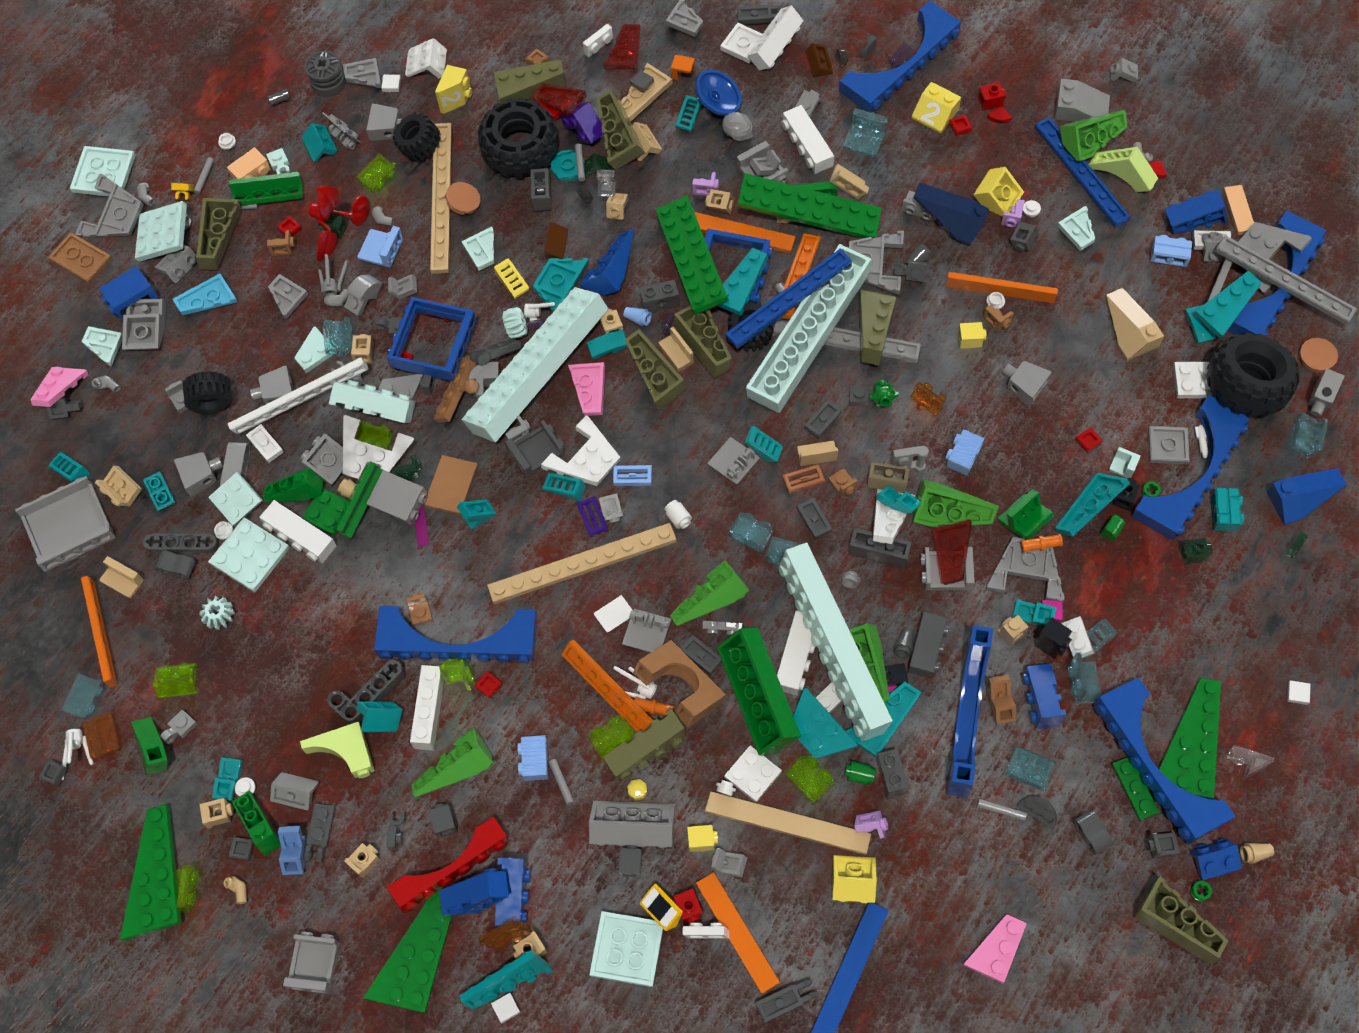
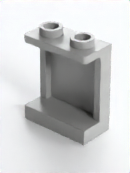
[736,141,789,183]
[366,470,427,525]
[920,547,975,590]
[283,932,339,994]

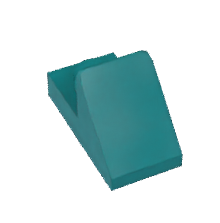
[457,500,497,529]

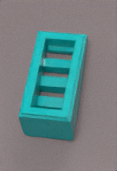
[675,95,703,132]
[745,426,783,462]
[48,452,90,483]
[542,473,586,502]

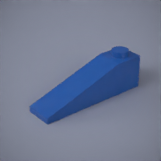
[580,229,634,295]
[1267,468,1347,526]

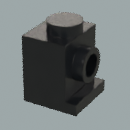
[1112,478,1140,511]

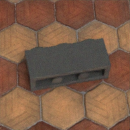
[848,528,912,568]
[908,612,949,679]

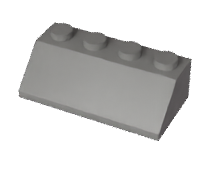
[589,801,675,848]

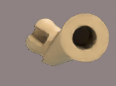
[224,876,247,904]

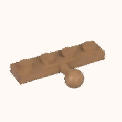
[434,356,479,423]

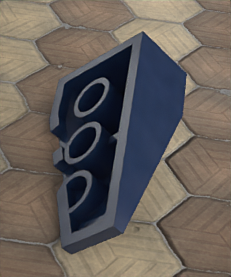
[914,182,989,246]

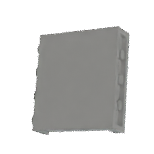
[15,476,116,572]

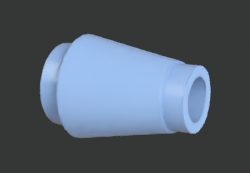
[623,307,652,326]

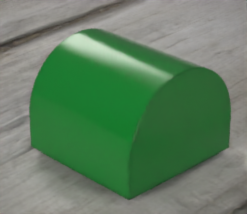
[1100,514,1125,541]

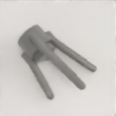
[318,254,348,296]

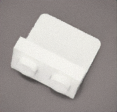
[405,38,447,79]

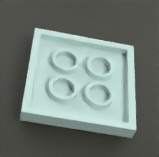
[70,146,136,196]
[135,201,187,262]
[208,517,290,593]
[589,911,663,987]

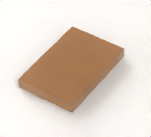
[48,232,112,284]
[424,455,478,516]

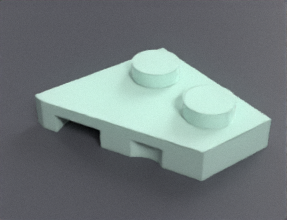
[1057,206,1095,251]
[462,227,494,271]
[82,326,123,366]
[295,327,336,373]

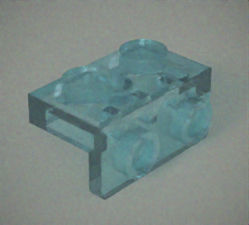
[1290,413,1328,457]
[61,673,103,719]
[1005,746,1055,791]

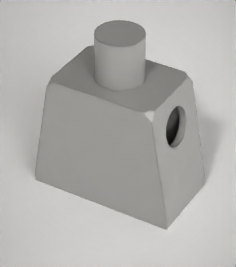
[366,103,401,141]
[1003,361,1052,406]
[250,366,294,404]
[1308,368,1345,417]
[174,452,223,497]

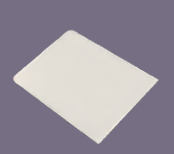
[594,595,633,632]

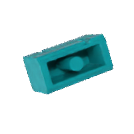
[1211,488,1244,532]

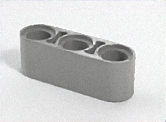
[220,442,250,486]

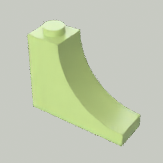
[1088,147,1158,192]
[300,722,375,778]

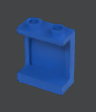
[99,266,158,319]

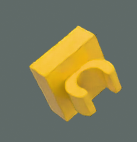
[171,183,195,200]

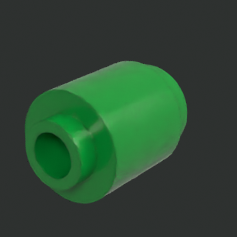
[844,761,875,785]

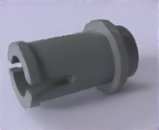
[268,88,291,106]

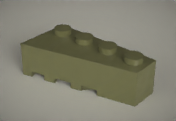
[494,59,566,103]
[596,89,645,170]
[196,198,242,270]
[858,290,896,366]
[673,305,731,378]
[625,329,687,411]
[603,708,686,782]
[1134,876,1228,966]

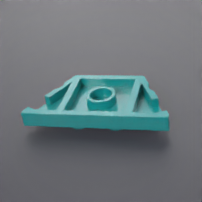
[533,258,589,312]
[794,687,859,759]

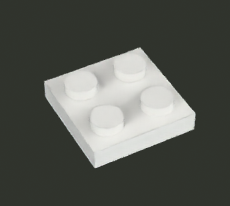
[720,23,762,64]
[1173,362,1215,398]
[724,746,782,803]

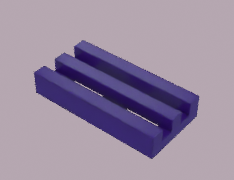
[577,497,608,538]

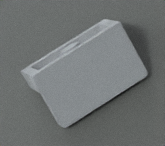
[270,772,319,811]

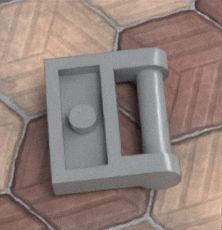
[891,446,929,473]

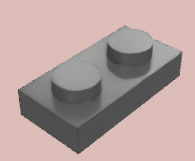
[804,399,842,439]
[797,498,832,540]
[680,635,722,675]

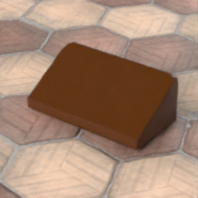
[806,43,833,77]
[544,222,568,259]

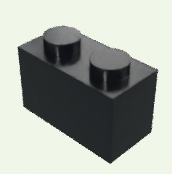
[1035,618,1072,659]

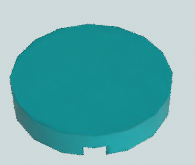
[550,150,585,182]

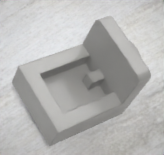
[1110,58,1138,82]
[796,90,823,117]
[749,150,781,176]
[1202,232,1224,261]
[388,274,417,299]
[598,493,623,523]
[711,848,747,878]

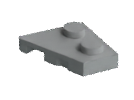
[666,0,703,37]
[343,58,382,88]
[268,274,308,319]
[378,374,423,400]
[702,621,743,635]

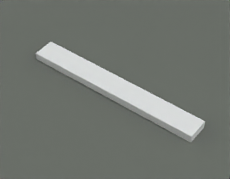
[228,357,369,435]

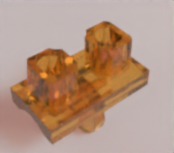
[910,382,947,416]

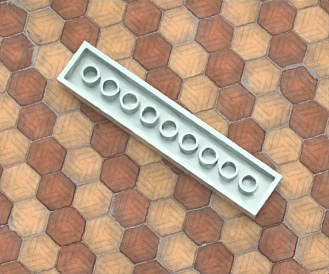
[746,244,872,413]
[461,287,608,443]
[779,543,892,742]

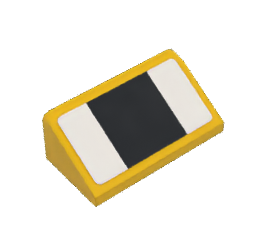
[640,884,683,931]

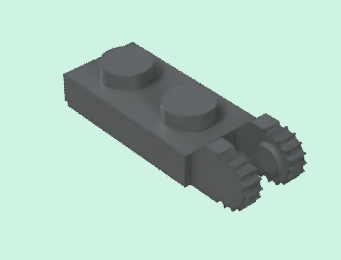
[737,5,784,25]
[469,337,521,365]
[304,804,336,863]
[755,979,818,1024]

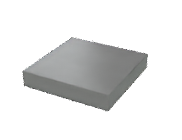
[1148,426,1190,465]

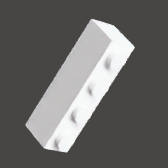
[747,5,804,71]
[781,105,834,174]
[259,500,337,564]
[777,611,815,696]
[410,665,445,750]

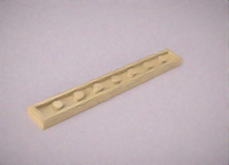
[705,792,871,855]

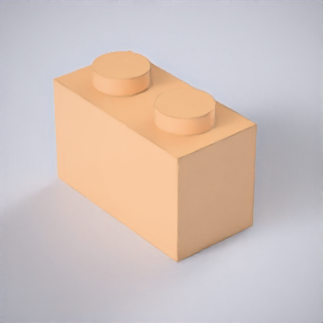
[227,147,271,179]

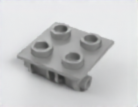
[322,112,362,150]
[707,437,760,485]
[622,609,671,653]

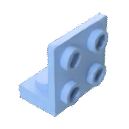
[357,226,403,268]

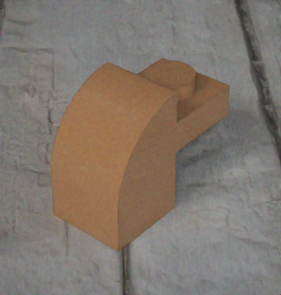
[987,674,1016,725]

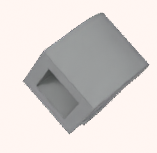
[344,274,383,316]
[469,361,501,400]

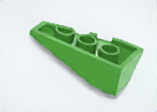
[1060,110,1127,161]
[913,479,999,527]
[670,560,749,626]
[849,623,890,702]
[411,728,494,797]

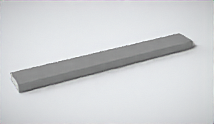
[1215,235,1357,325]
[773,318,921,363]

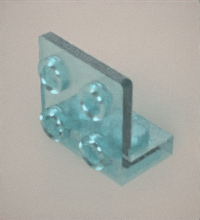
[843,108,888,157]
[1068,652,1101,703]

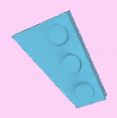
[173,273,238,316]

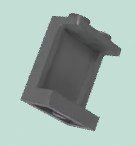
[505,420,565,478]

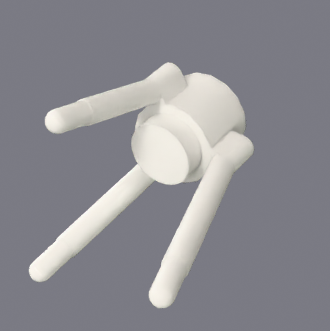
[524,302,555,324]
[613,666,657,700]
[61,729,93,780]

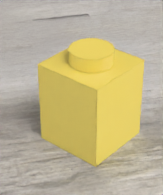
[958,322,986,349]
[687,825,718,852]

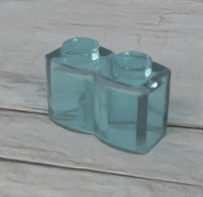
[729,512,774,553]

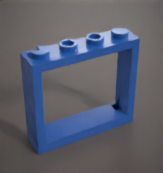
[705,228,773,304]
[387,297,476,381]

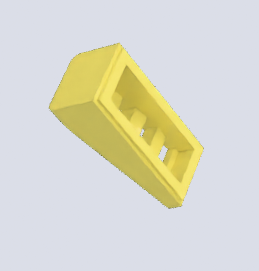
[494,259,530,299]

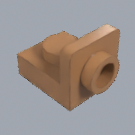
[267,230,296,256]
[983,304,1014,332]
[828,468,858,498]
[406,594,433,627]

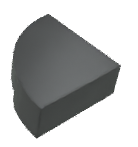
[860,35,877,59]

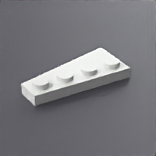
[873,489,915,544]

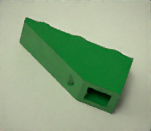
[263,468,323,503]
[131,717,167,776]
[232,790,281,856]

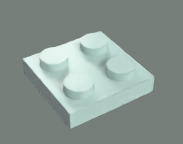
[208,472,263,526]

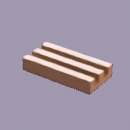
[783,464,825,494]

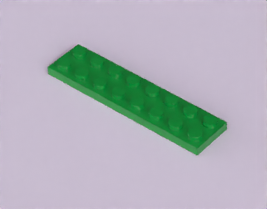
[737,173,882,239]
[655,195,729,315]

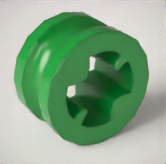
[1142,482,1161,497]
[1190,881,1212,902]

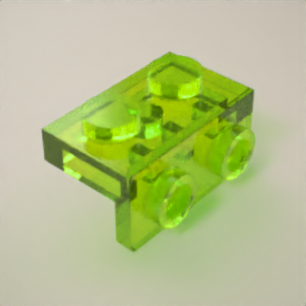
[356,153,396,193]
[355,421,393,450]
[439,659,474,691]
[152,663,197,698]
[588,716,634,761]
[786,755,836,803]
[176,865,199,912]

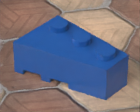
[1165,189,1228,235]
[1022,663,1066,730]
[495,858,531,931]
[439,868,509,916]

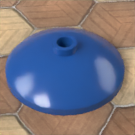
[695,70,742,116]

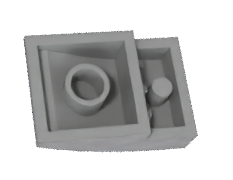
[122,299,167,350]

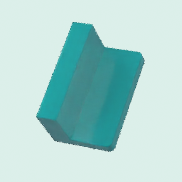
[302,123,338,162]
[356,701,403,732]

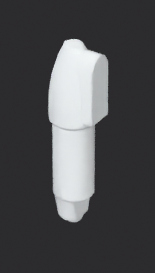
[1195,425,1208,458]

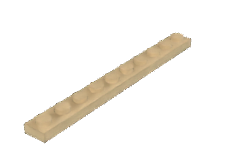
[430,123,452,274]
[488,523,677,604]

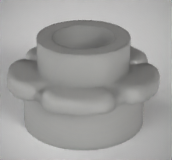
[842,571,860,589]

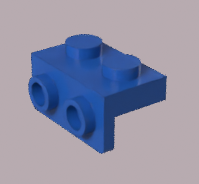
[1190,838,1242,880]

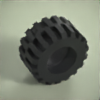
[393,112,441,161]
[728,301,774,352]
[183,371,232,414]

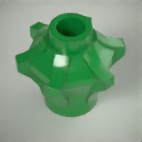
[869,380,899,408]

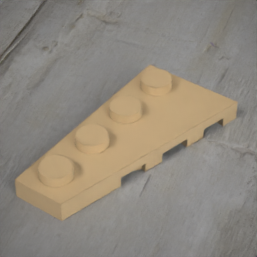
[621,63,673,122]

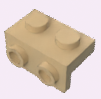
[95,466,142,507]

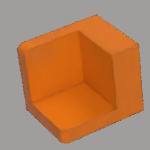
[671,55,695,80]

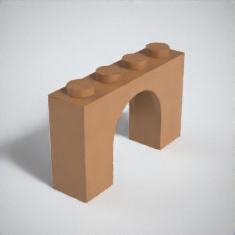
[633,640,726,728]

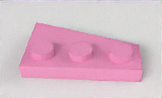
[568,362,605,416]
[30,367,89,407]
[963,914,1027,984]

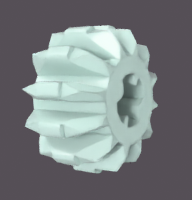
[502,307,528,339]
[200,596,234,630]

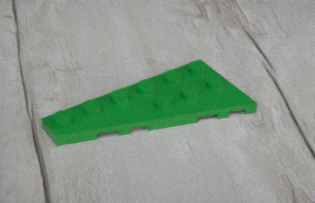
[1149,678,1221,800]
[120,804,182,941]
[363,885,453,1014]

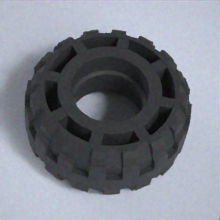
[478,98,559,179]
[1206,333,1300,418]

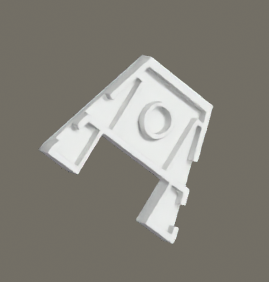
[541,415,620,486]

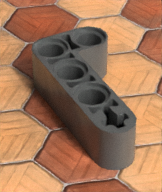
[327,660,405,725]

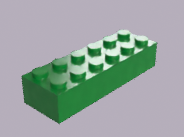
[717,627,801,756]

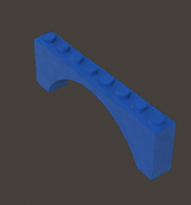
[839,0,961,114]
[1227,211,1326,336]
[1132,395,1250,541]
[374,606,538,663]
[946,625,993,798]
[1094,677,1236,845]

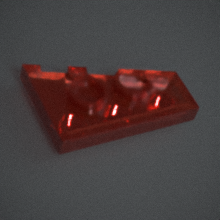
[603,24,641,69]
[534,84,587,116]
[933,519,972,585]

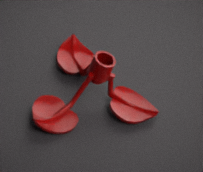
[309,186,370,261]

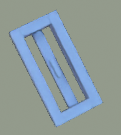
[613,465,652,486]

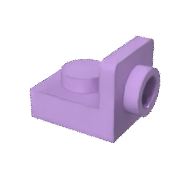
[692,172,719,196]
[1001,199,1025,227]
[854,811,888,839]

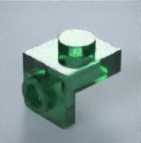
[584,153,612,177]
[393,454,421,481]

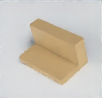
[632,122,662,161]
[830,164,869,199]
[658,327,694,372]
[797,441,838,466]
[100,556,144,598]

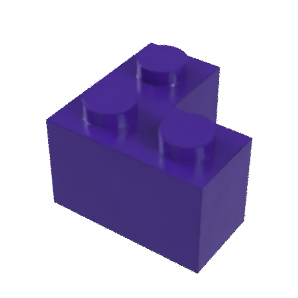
[560,102,604,144]

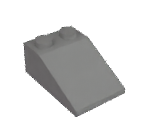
[1055,79,1110,122]

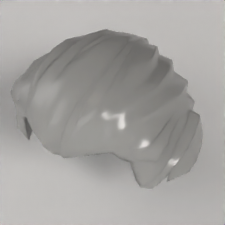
[722,112,753,141]

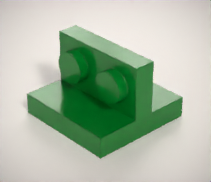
[997,489,1054,540]

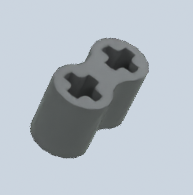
[154,550,196,580]
[1073,810,1114,855]

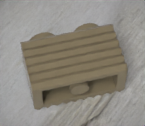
[867,462,909,493]

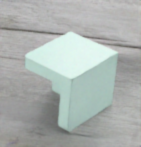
[1109,447,1141,478]

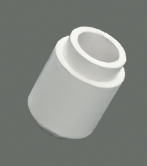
[665,500,692,529]

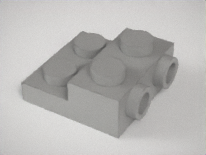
[300,433,343,486]

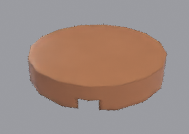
[445,182,480,215]
[1298,338,1338,373]

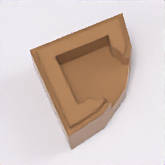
[525,49,550,65]

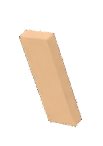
[1223,185,1254,235]

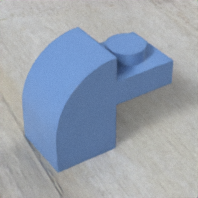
[278,826,306,875]

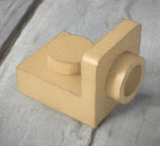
[606,192,628,220]

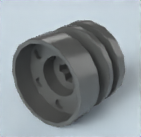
[305,51,346,98]

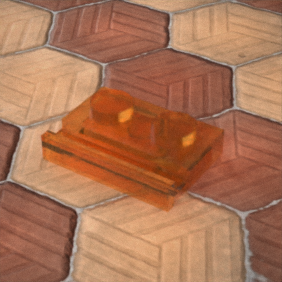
[82,712,121,760]
[479,920,532,951]

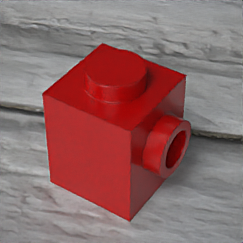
[978,82,1006,111]
[673,888,703,925]

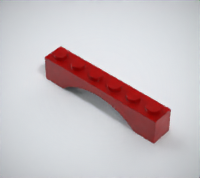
[387,817,509,914]

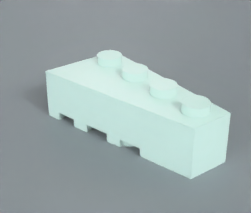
[329,379,416,423]

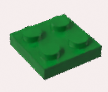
[301,487,347,537]

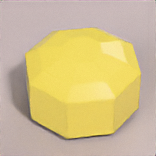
[627,779,647,800]

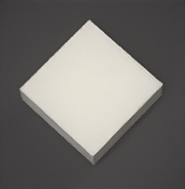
[382,75,401,92]
[1287,681,1310,705]
[491,993,521,1024]

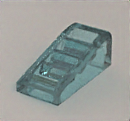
[1083,618,1117,660]

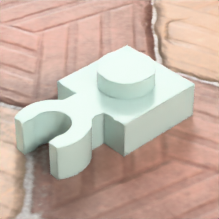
[266,148,291,174]

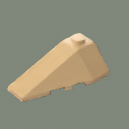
[1106,288,1164,361]

